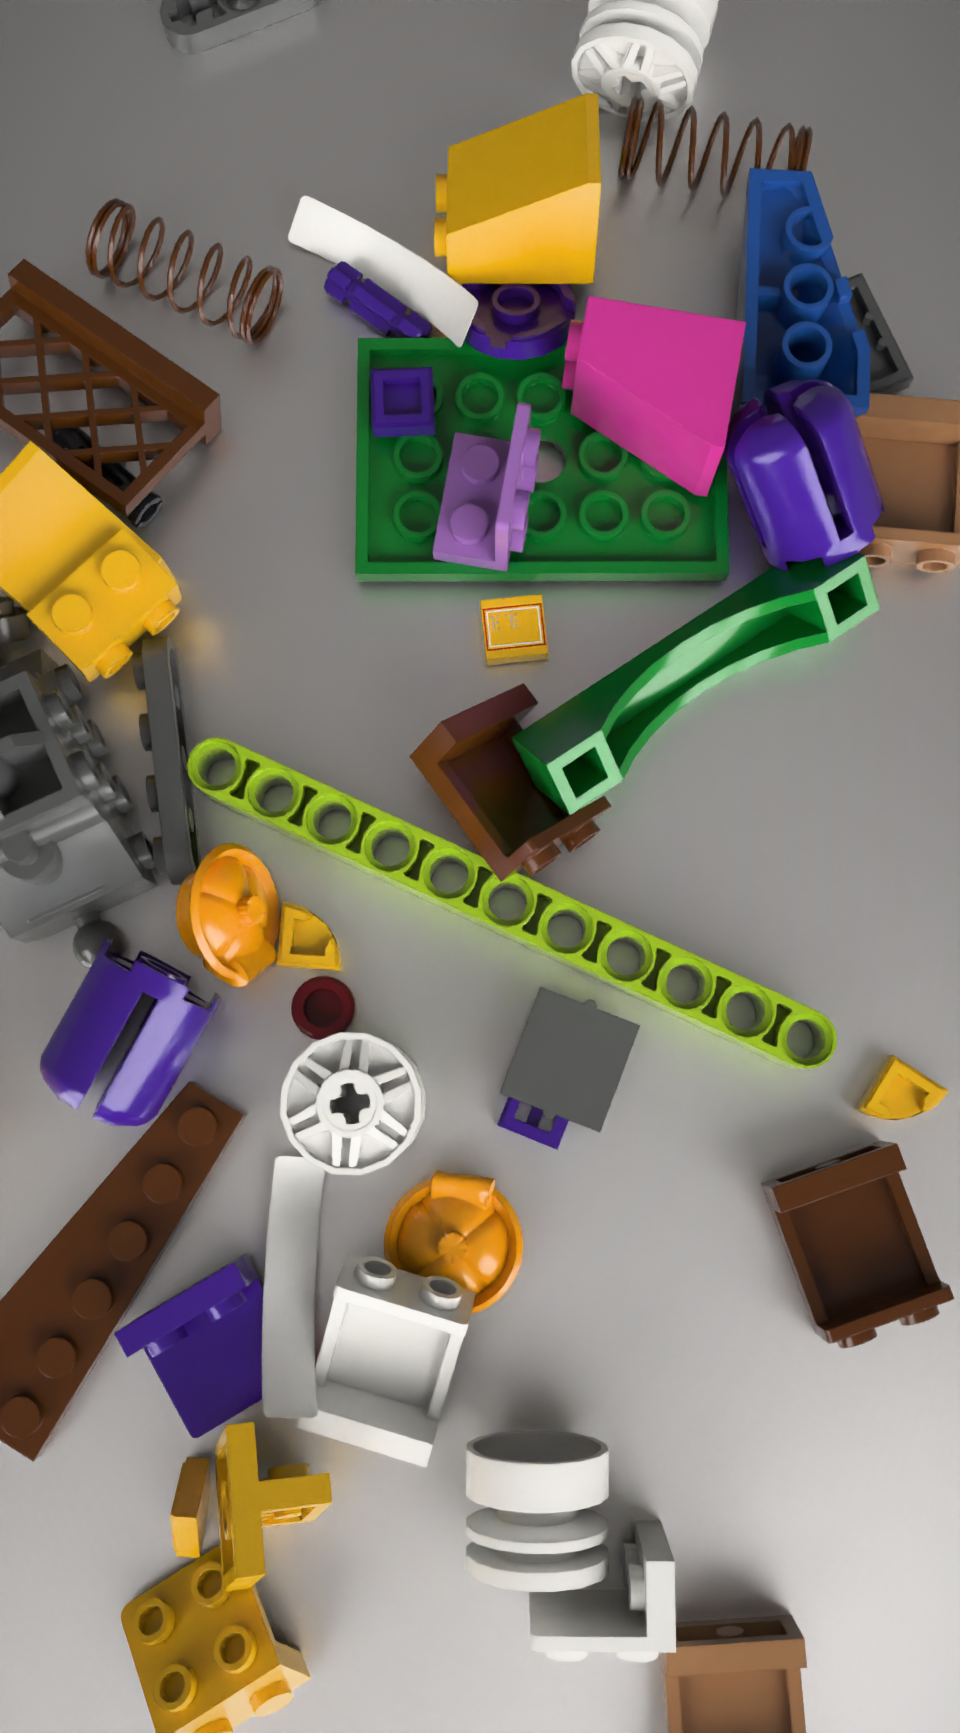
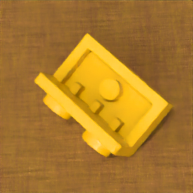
[26,528,182,682]

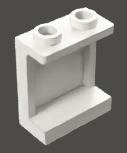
[296,1254,476,1467]

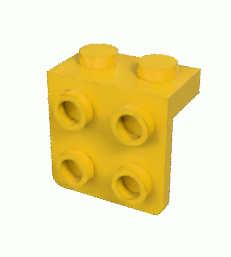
[121,1545,311,1733]

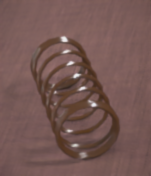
[618,95,813,198]
[85,198,284,345]

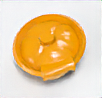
[176,843,280,987]
[384,1170,523,1314]

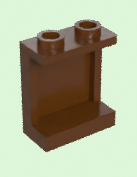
[409,683,612,882]
[761,1141,954,1348]

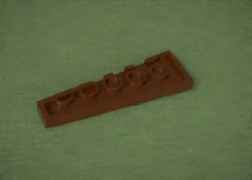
[0,1081,248,1462]

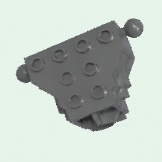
[0,648,158,969]

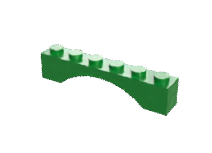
[512,553,881,815]

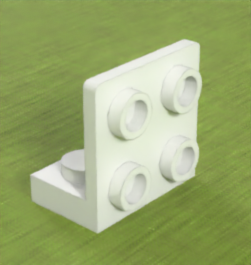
[529,1520,676,1662]

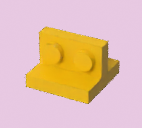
[214,1422,332,1592]

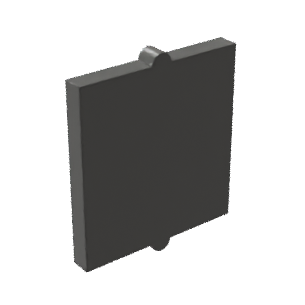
[500,987,640,1132]

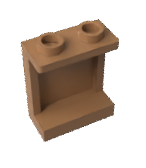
[856,393,960,573]
[661,1615,807,1733]

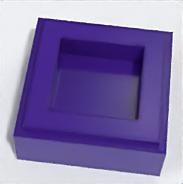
[370,367,435,437]

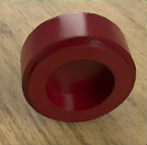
[291,976,357,1040]

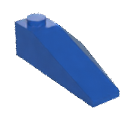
[730,168,871,420]

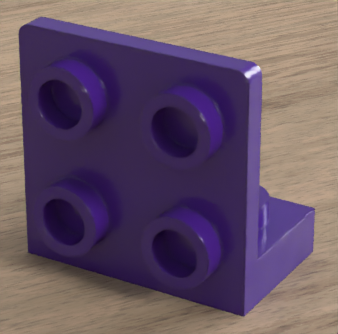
[114,1254,264,1438]

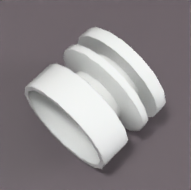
[571,0,719,121]
[280,1032,426,1175]
[466,1431,609,1592]

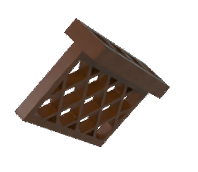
[0,259,221,517]

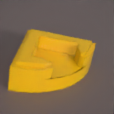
[277,902,342,972]
[855,1055,949,1120]
[170,1457,210,1558]

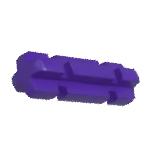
[324,261,432,338]

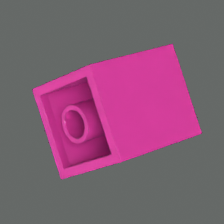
[562,296,746,497]

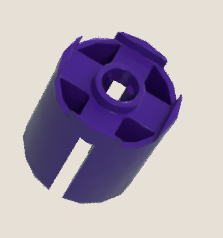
[723,378,886,571]
[40,938,222,1126]

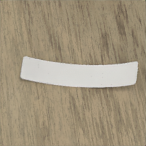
[288,196,478,348]
[262,1156,325,1419]

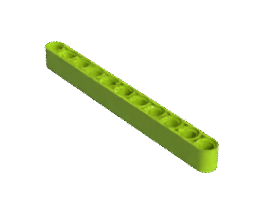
[187,737,837,1069]

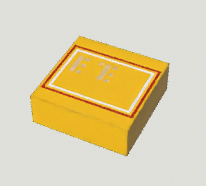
[480,594,548,666]

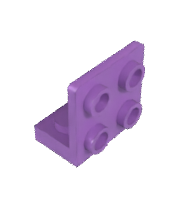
[433,402,541,572]

